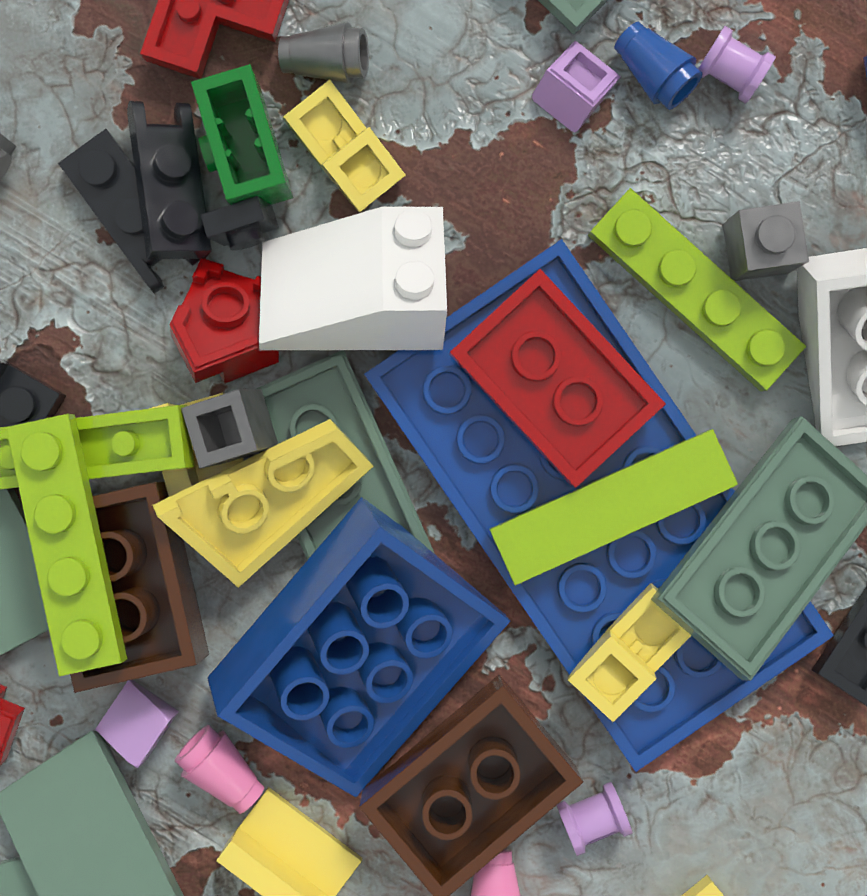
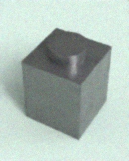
[722,201,809,281]
[181,389,278,468]

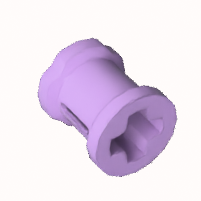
[698,26,776,104]
[556,782,633,856]

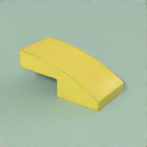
[282,79,406,212]
[568,583,691,722]

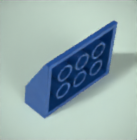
[207,497,510,797]

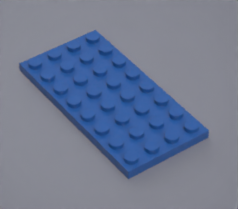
[364,239,834,772]

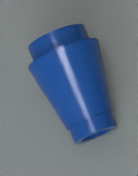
[614,21,703,110]

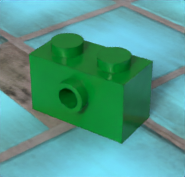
[191,64,294,205]

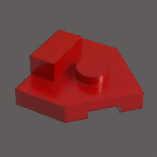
[169,259,279,384]

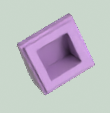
[532,41,621,132]
[95,680,179,769]

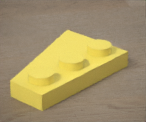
[152,419,374,588]

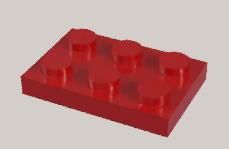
[449,269,666,488]

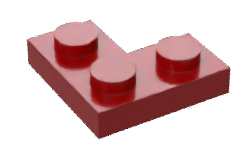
[140,0,289,79]

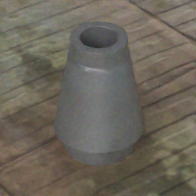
[278,22,369,84]

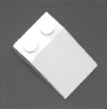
[259,207,447,350]
[797,248,867,446]

